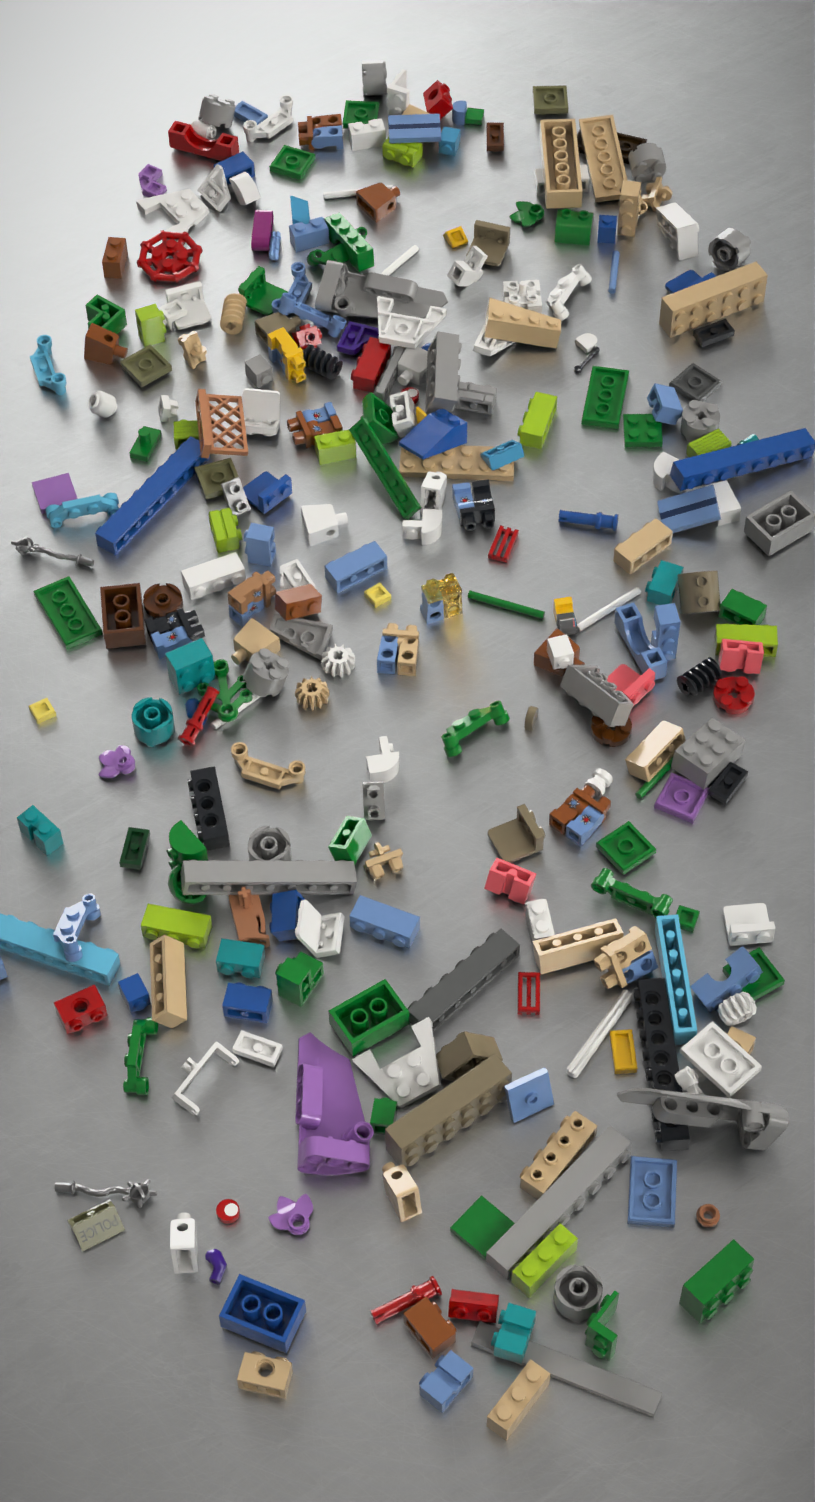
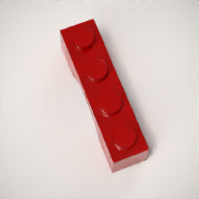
[168,121,239,161]

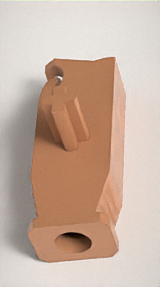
[228,886,270,949]

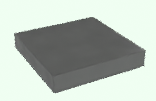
[669,363,722,402]

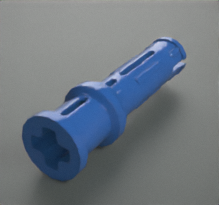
[558,510,618,532]

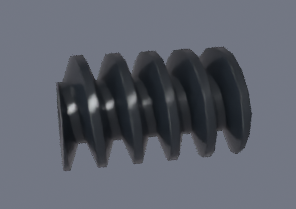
[303,344,343,380]
[677,657,723,696]

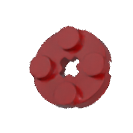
[713,676,755,714]

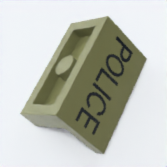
[67,1199,125,1251]

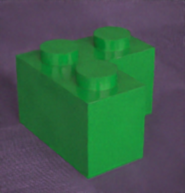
[85,294,127,334]
[275,951,324,1007]

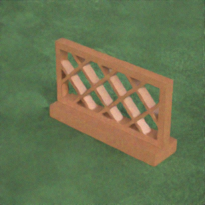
[195,389,248,458]

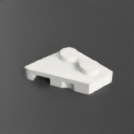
[197,164,231,212]
[473,325,515,356]
[280,559,316,591]

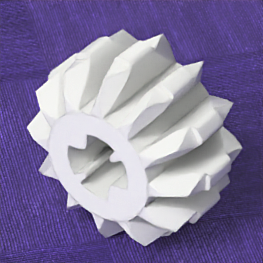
[321,644,355,678]
[717,992,757,1026]

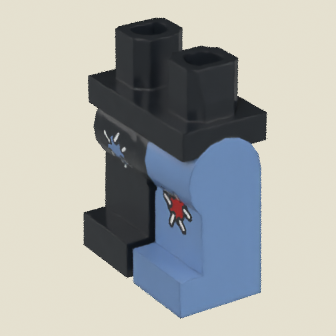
[452,479,495,531]
[144,608,205,659]

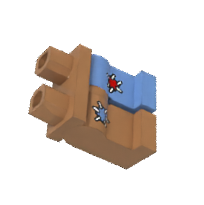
[227,570,276,628]

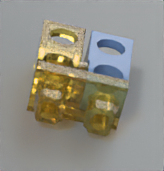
[420,573,463,624]

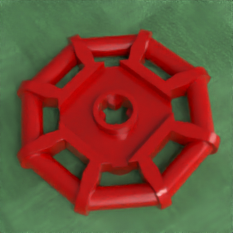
[136,230,203,283]

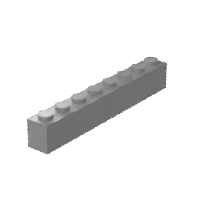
[181,860,357,895]
[486,1126,631,1280]

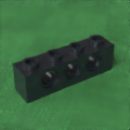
[187,766,230,851]

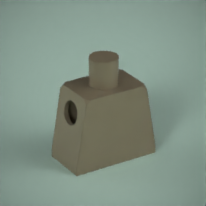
[255,312,301,347]

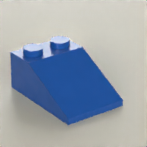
[399,409,467,460]

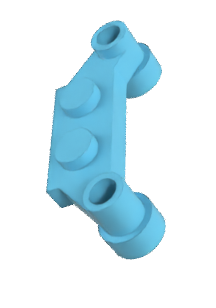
[30,335,67,395]
[45,493,119,528]

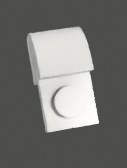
[228,172,261,205]
[447,246,488,286]
[652,451,685,494]
[402,509,442,545]
[366,736,400,783]

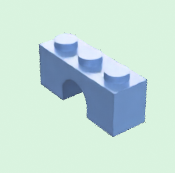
[651,603,681,661]
[690,946,763,1013]

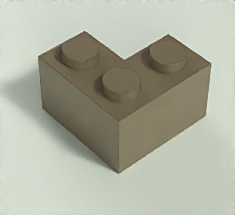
[436,1031,503,1081]

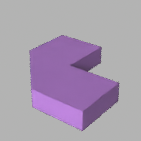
[138,164,167,197]

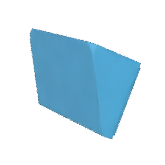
[290,196,310,224]
[480,440,524,470]

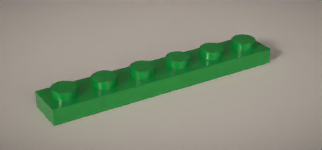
[349,417,422,520]

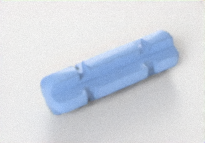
[269,231,281,261]

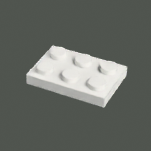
[680,1021,762,1098]

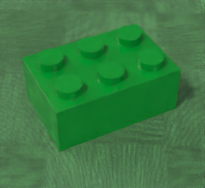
[328,979,410,1057]
[679,1239,754,1323]

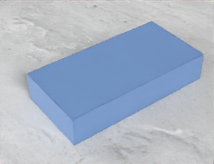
[234,100,268,125]

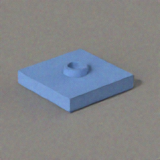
[504,1067,554,1123]

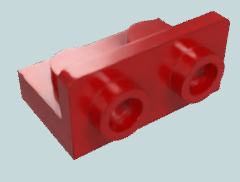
[448,1289,499,1323]

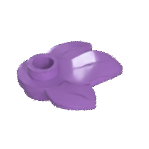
[98,745,135,778]
[268,1194,313,1235]

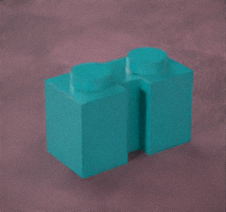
[645,560,684,605]
[17,805,64,856]
[216,938,266,978]
[491,1303,536,1364]

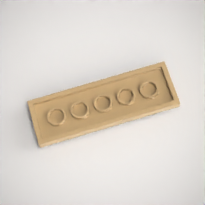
[579,115,627,203]
[399,445,514,481]

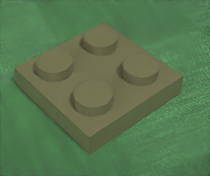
[532,85,568,114]
[120,345,172,387]
[194,458,242,500]

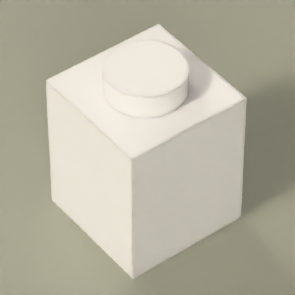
[547,635,574,670]

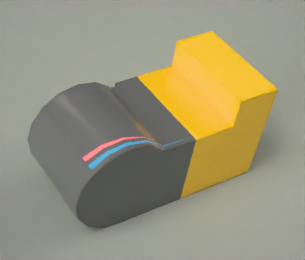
[553,597,577,635]

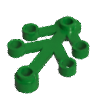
[197,659,253,722]

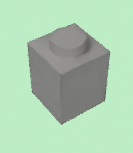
[245,354,273,388]

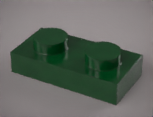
[119,827,150,870]

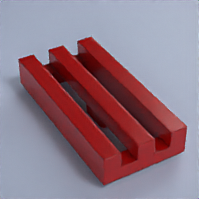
[488,525,519,563]
[517,972,540,1015]

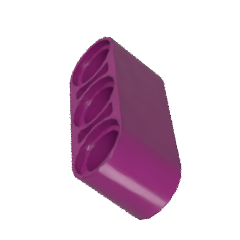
[251,210,274,251]

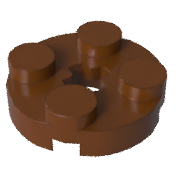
[143,583,183,618]
[591,715,632,747]

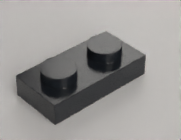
[693,319,735,347]
[708,762,748,804]

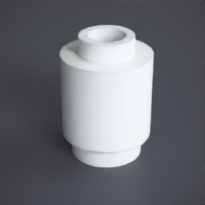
[191,119,216,140]

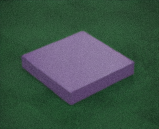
[32,473,78,514]
[654,773,710,824]

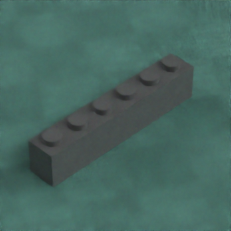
[408,929,520,1031]

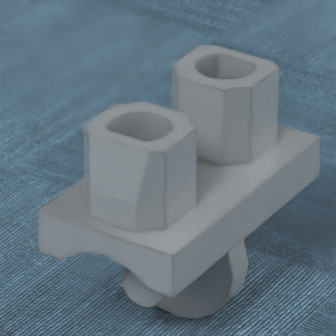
[220,477,251,515]
[362,781,385,820]

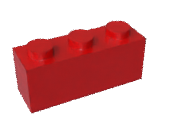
[351,337,391,393]

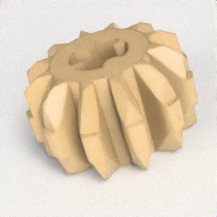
[295,676,330,711]

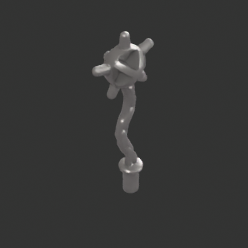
[11,537,94,567]
[55,1179,157,1208]

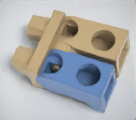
[377,623,419,676]
[593,926,659,989]

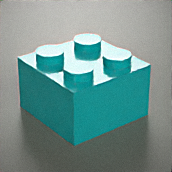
[165,638,216,695]

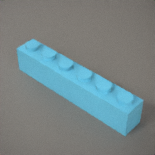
[0,913,121,986]
[654,915,697,1045]

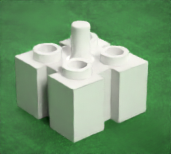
[503,280,542,314]

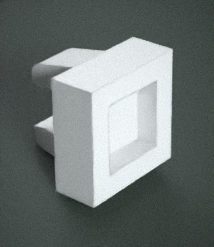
[158,395,179,422]

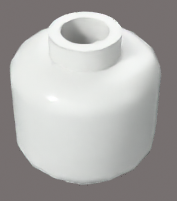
[88,391,117,418]

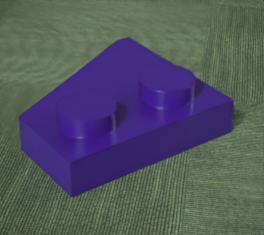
[337,321,379,355]

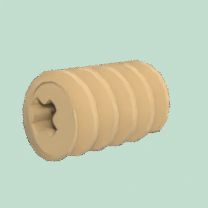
[220,293,247,335]

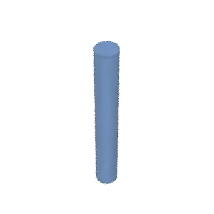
[608,250,620,294]

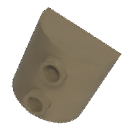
[677,571,721,614]

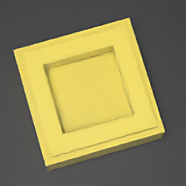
[364,583,391,608]
[29,698,56,724]

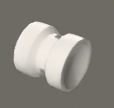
[584,768,613,798]

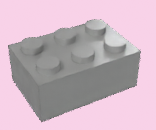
[744,491,815,556]
[671,717,745,789]

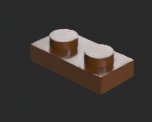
[487,122,504,151]

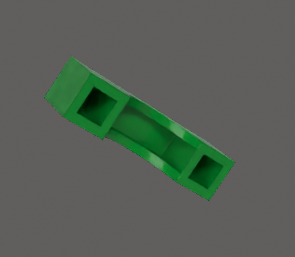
[324,212,374,272]

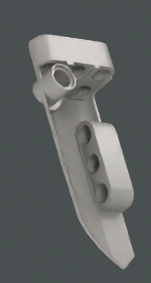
[315,260,448,319]
[617,1088,789,1151]

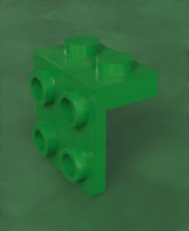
[238,266,288,316]
[585,1291,619,1361]

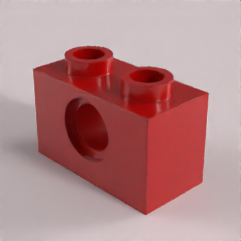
[423,80,453,120]
[54,984,108,1034]

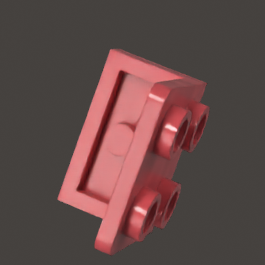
[607,664,655,706]

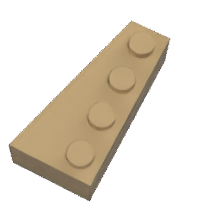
[484,297,561,349]

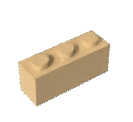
[617,180,641,237]
[613,518,673,574]
[625,720,686,782]
[487,1359,551,1441]

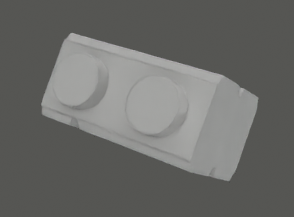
[455,382,497,415]

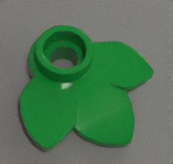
[509,201,544,226]

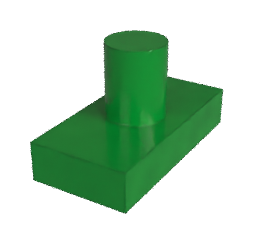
[129,426,162,462]

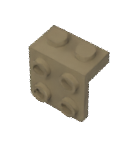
[466,220,510,266]
[488,804,545,863]

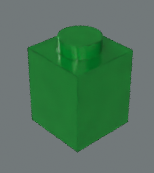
[370,1097,397,1135]

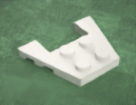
[136,189,209,242]
[377,296,447,349]
[352,1017,441,1109]

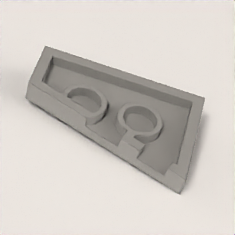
[269,614,333,660]

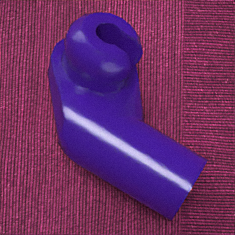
[205,1249,227,1285]

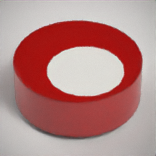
[401,387,419,404]
[216,1199,240,1224]

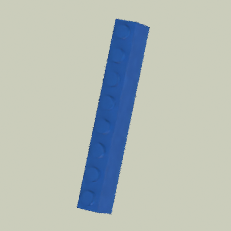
[670,428,815,491]
[95,436,210,556]

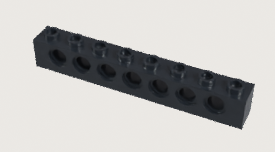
[633,978,690,1151]

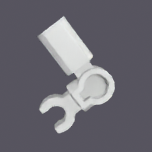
[675,1066,706,1095]

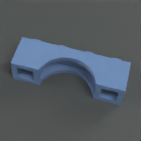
[614,602,668,680]

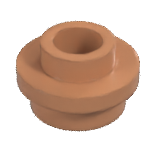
[696,1204,720,1227]

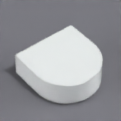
[575,333,597,354]

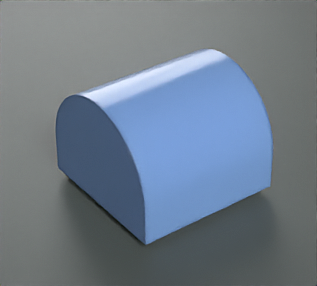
[452,100,467,126]

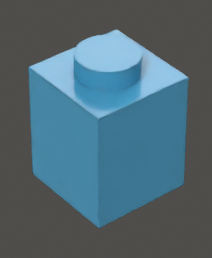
[438,126,460,156]

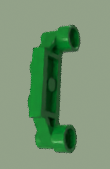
[307,227,367,267]
[441,700,510,757]
[591,868,673,918]
[123,1017,158,1095]

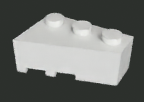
[656,202,699,261]

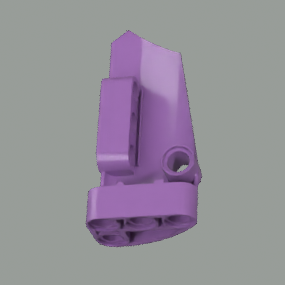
[295,1032,374,1175]

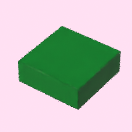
[465,107,484,125]
[676,905,700,933]

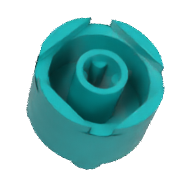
[131,697,175,747]

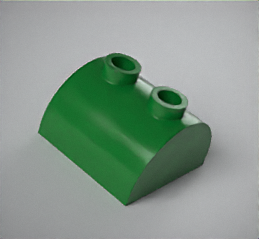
[554,208,594,246]
[360,392,398,444]
[166,820,208,869]

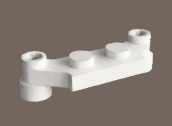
[243,95,293,142]
[546,264,592,321]

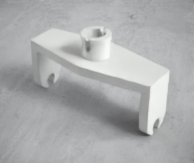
[172,1041,239,1116]

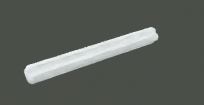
[566,990,633,1078]

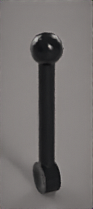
[574,346,600,373]

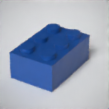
[219,1274,306,1354]

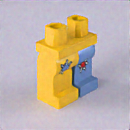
[267,327,306,383]

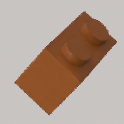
[102,237,128,279]
[275,584,322,621]
[403,1297,456,1359]

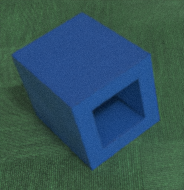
[597,215,617,244]
[118,973,151,1013]

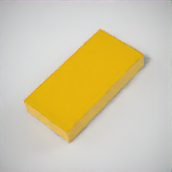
[609,1029,638,1074]

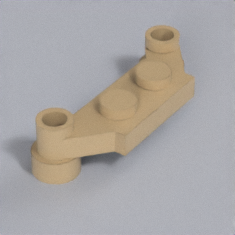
[231,742,306,790]

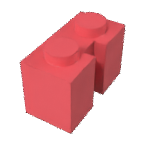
[718,639,764,674]
[484,858,536,905]

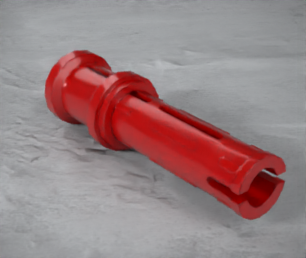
[178,686,220,747]
[370,1276,442,1325]

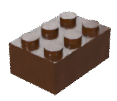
[100,583,146,649]

